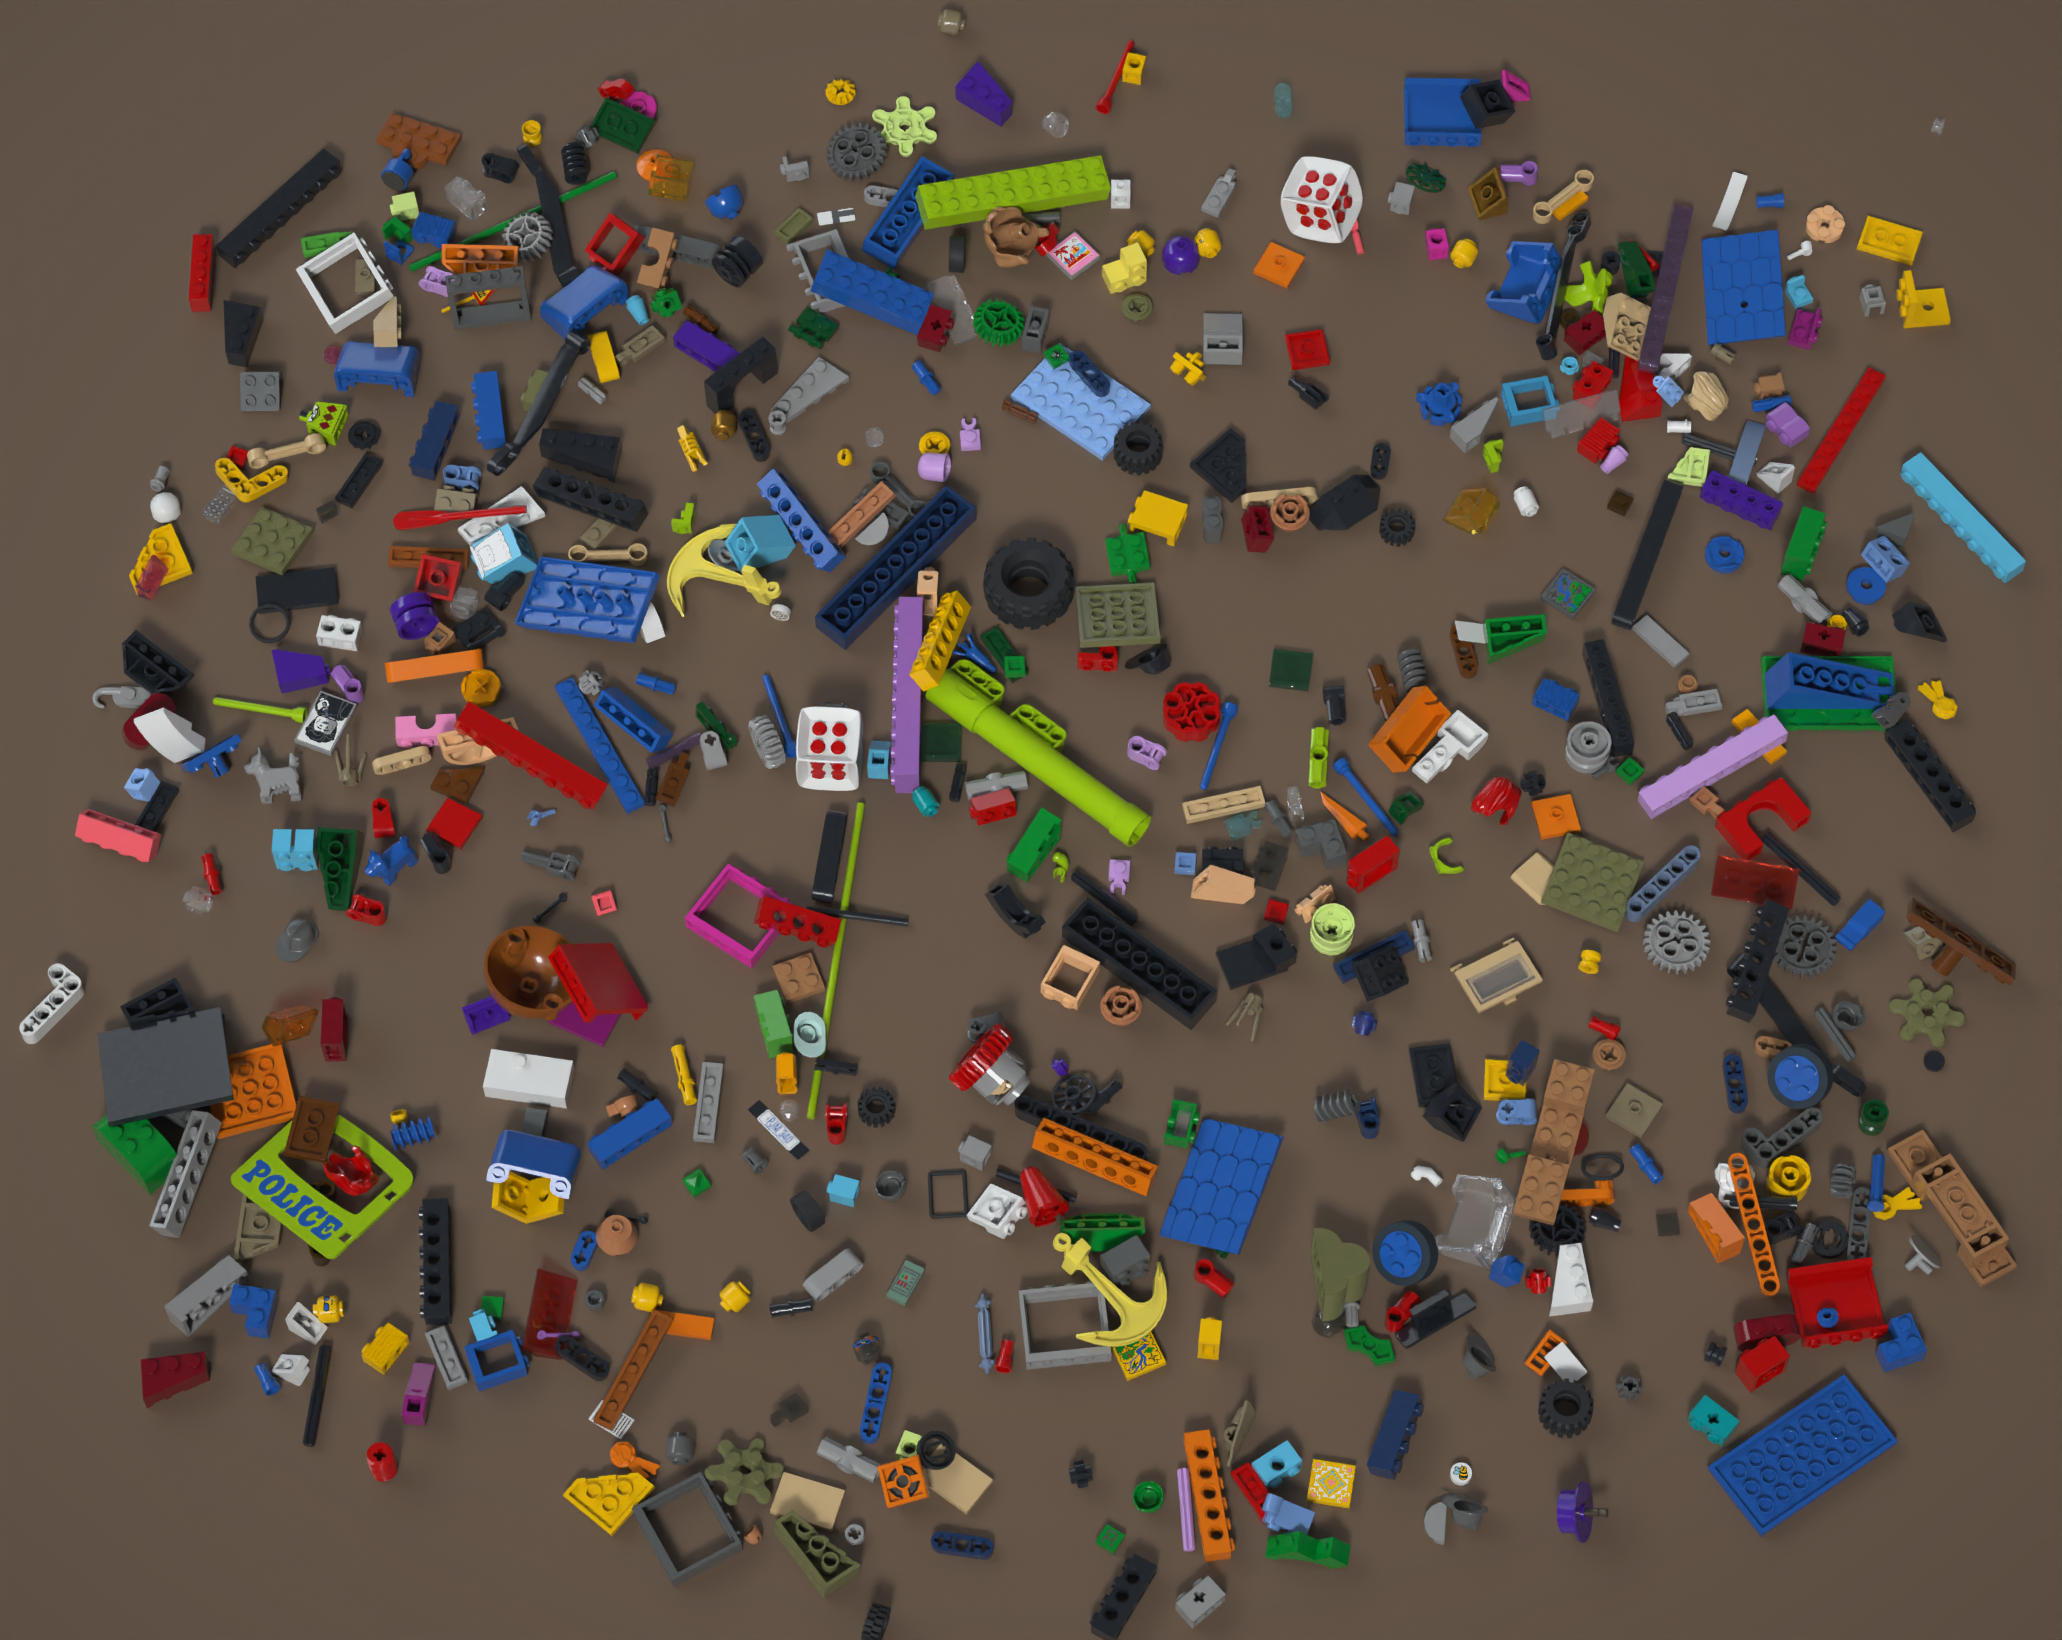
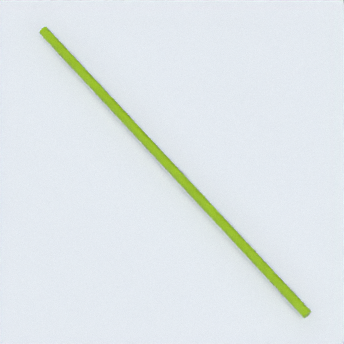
[807,802,865,1119]

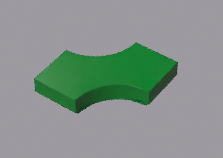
[1343,1325,1395,1367]

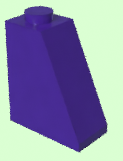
[272,649,330,694]

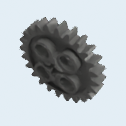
[826,123,888,182]
[1773,915,1838,979]

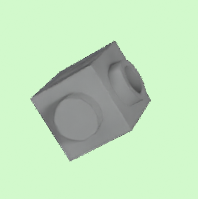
[1388,182,1415,215]

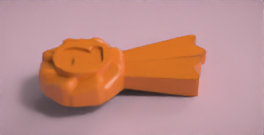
[610,1441,660,1480]

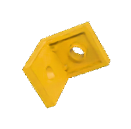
[1896,270,1951,328]
[491,1171,565,1224]

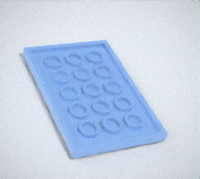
[1011,343,1151,461]

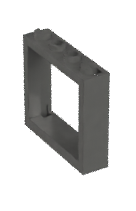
[445,266,531,330]
[632,1471,744,1587]

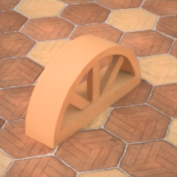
[437,717,519,765]

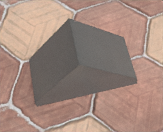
[1875,513,1914,548]

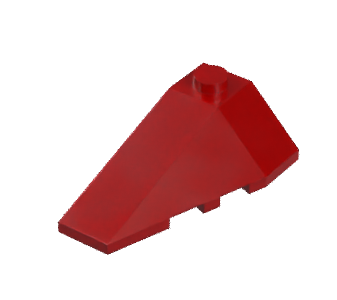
[1618,349,1663,422]

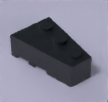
[223,300,264,367]
[120,977,195,1026]

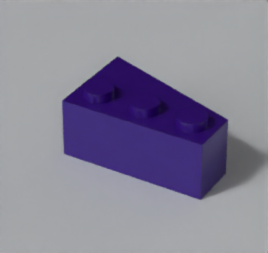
[955,61,1012,127]

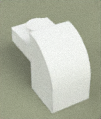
[640,602,665,643]

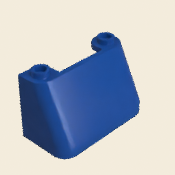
[1485,241,1561,324]
[540,265,629,339]
[334,341,421,397]
[486,1130,581,1199]

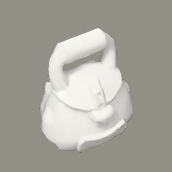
[1715,1163,1755,1209]

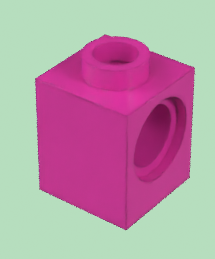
[1425,228,1449,260]

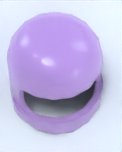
[918,453,951,482]

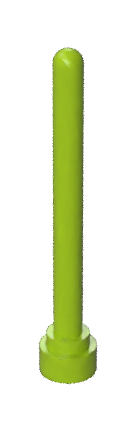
[213,697,308,723]

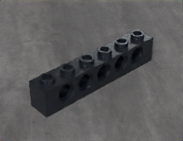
[533,467,648,532]
[1582,639,1635,757]
[1884,720,1976,832]
[1725,899,1789,1023]
[419,1198,452,1325]

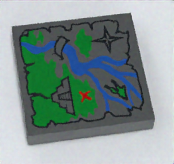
[1540,568,1596,620]

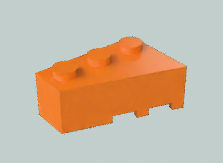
[1687,1193,1745,1264]

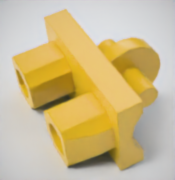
[1170,352,1206,386]

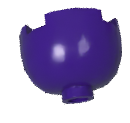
[1162,236,1200,275]

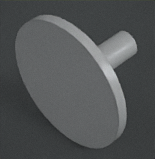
[1905,1235,1942,1275]

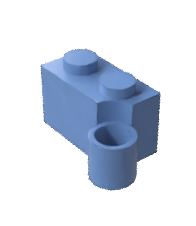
[1262,1493,1315,1534]

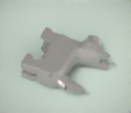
[244,747,302,804]

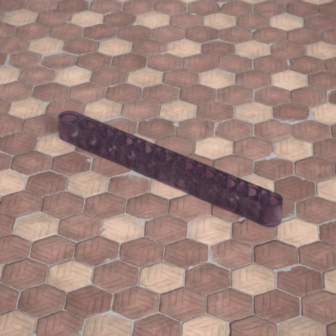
[1638,204,1694,374]

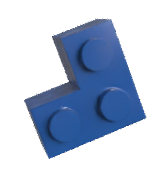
[229,1284,279,1339]
[1876,1313,1927,1372]

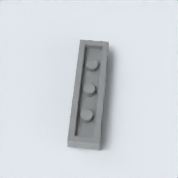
[693,1062,724,1143]

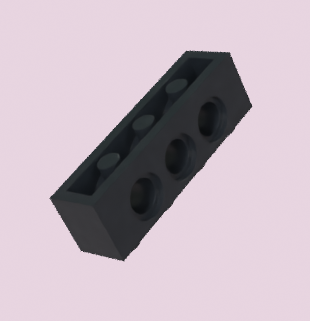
[1089,1553,1157,1640]

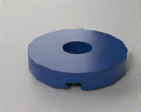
[1705,536,1744,573]
[1846,567,1886,605]

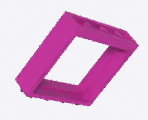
[685,864,794,969]

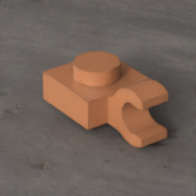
[1690,786,1725,821]

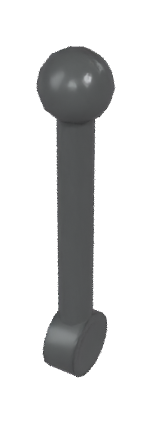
[658,805,672,843]

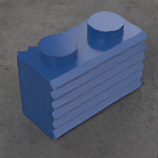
[411,212,457,248]
[1532,678,1580,721]

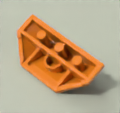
[442,244,519,275]

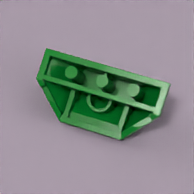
[1060,1213,1145,1253]

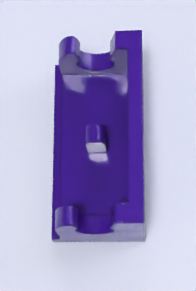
[462,996,510,1035]

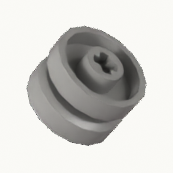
[1565,721,1612,774]

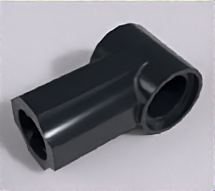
[484,572,524,611]
[1323,685,1346,726]
[420,832,451,874]

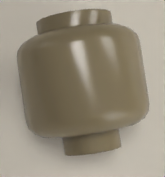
[937,9,965,35]

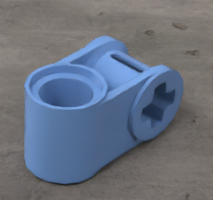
[443,465,482,492]
[1496,1099,1537,1125]

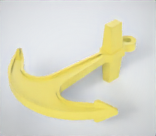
[667,524,781,618]
[1053,1233,1167,1347]

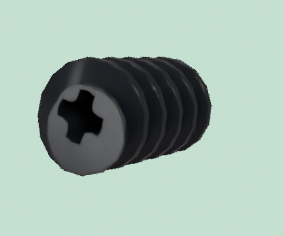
[561,142,588,185]

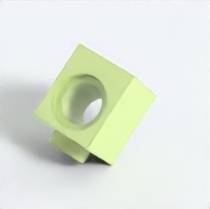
[390,192,419,222]
[896,1430,923,1467]

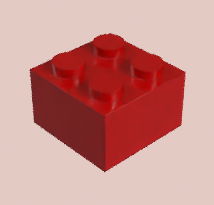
[413,554,464,603]
[1735,1336,1790,1393]

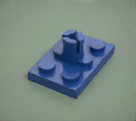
[180,734,241,778]

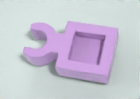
[960,418,981,451]
[1108,859,1130,895]

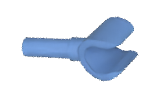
[527,809,556,826]

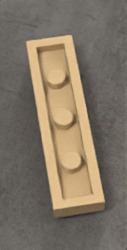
[1182,786,1266,824]

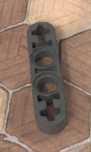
[1846,1187,1871,1260]

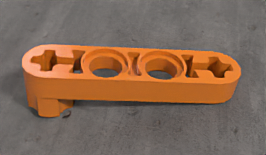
[1560,1180,1615,1207]

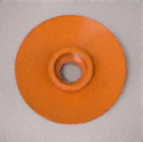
[636,149,675,182]

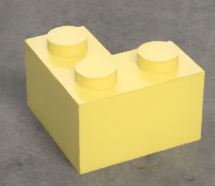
[1102,243,1147,294]

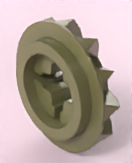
[1121,294,1152,322]

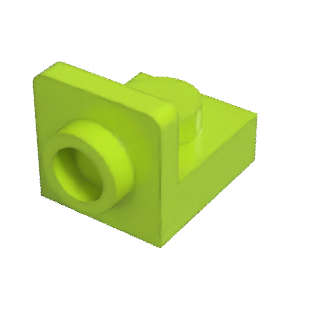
[1482,439,1504,473]
[671,503,696,534]

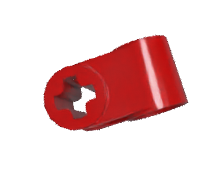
[371,798,395,839]
[345,894,387,926]
[826,1103,847,1145]

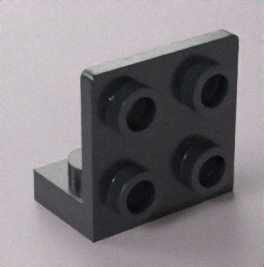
[1351,946,1409,1002]

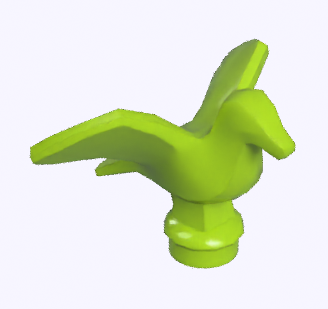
[1565,261,1613,315]

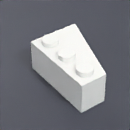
[1549,1243,1593,1317]

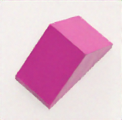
[1501,70,1531,102]

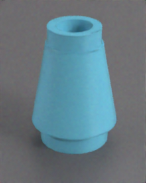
[626,295,649,325]

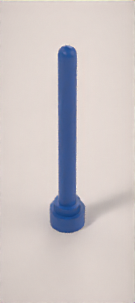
[762,674,796,758]
[1200,702,1239,790]
[1333,757,1399,836]

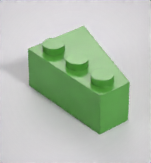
[754,990,795,1059]

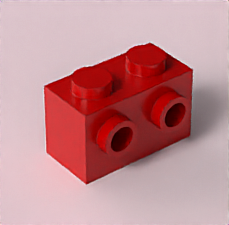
[1572,361,1614,409]

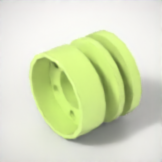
[1310,903,1355,956]

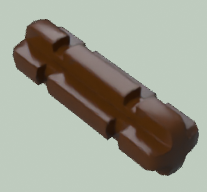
[1002,399,1038,424]

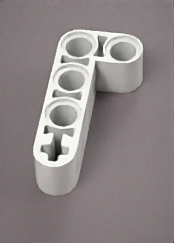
[19,963,85,1044]

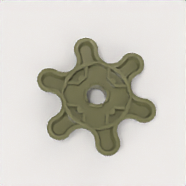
[1888,978,1966,1047]
[704,1438,784,1505]

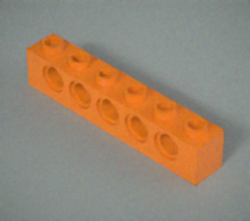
[1032,1118,1158,1196]
[1183,1429,1235,1562]

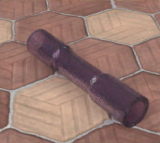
[646,732,701,769]

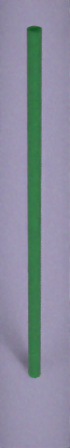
[409,171,617,272]

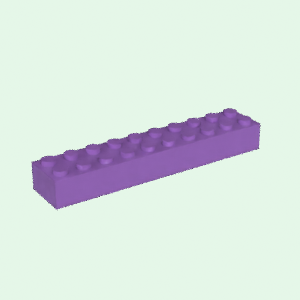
[891,597,924,793]

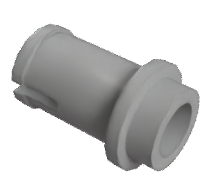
[150,466,170,492]

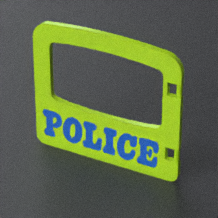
[231,1114,413,1259]

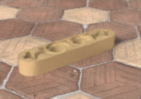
[1241,487,1318,510]

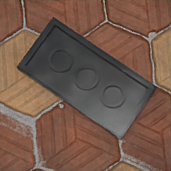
[255,567,338,614]

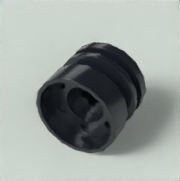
[712,236,763,288]

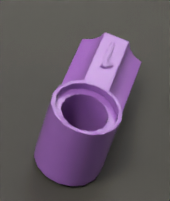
[1500,161,1538,186]
[330,665,364,704]

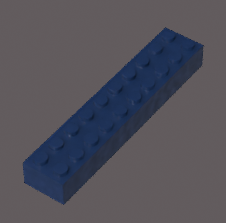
[815,485,976,650]

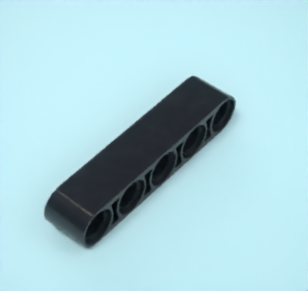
[812,810,848,903]

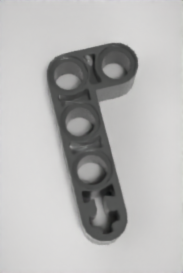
[1741,1107,1823,1168]

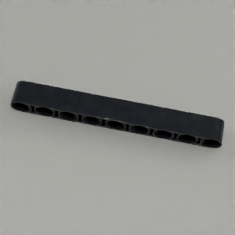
[1611,479,1684,630]

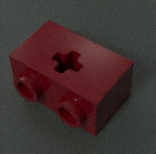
[917,304,955,352]
[1564,310,1606,356]
[1241,506,1274,553]
[1800,622,1846,656]

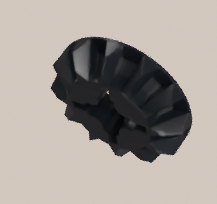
[348,422,380,451]

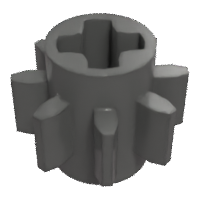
[574,125,599,148]
[1616,1374,1643,1403]

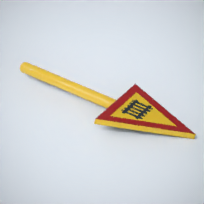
[441,289,496,313]

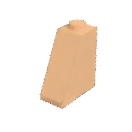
[1191,865,1256,904]

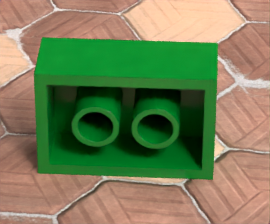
[1781,506,1828,581]

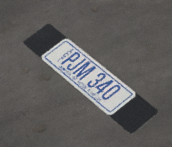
[748,1100,809,1160]

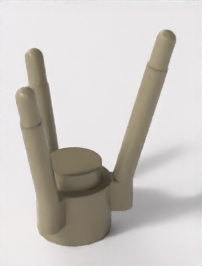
[334,734,367,787]
[1226,993,1263,1042]

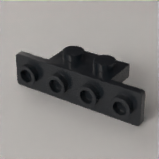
[1395,1289,1476,1349]

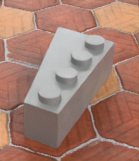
[164,1255,249,1338]

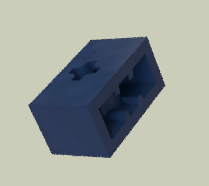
[1505,1040,1540,1086]

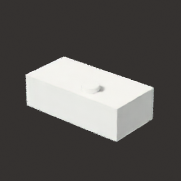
[483,1049,575,1108]

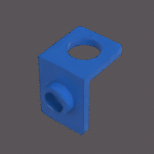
[383,240,414,265]

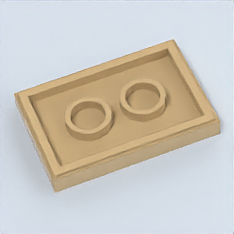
[922,1444,993,1515]
[770,1472,845,1532]

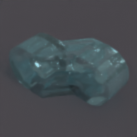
[1274,83,1292,119]

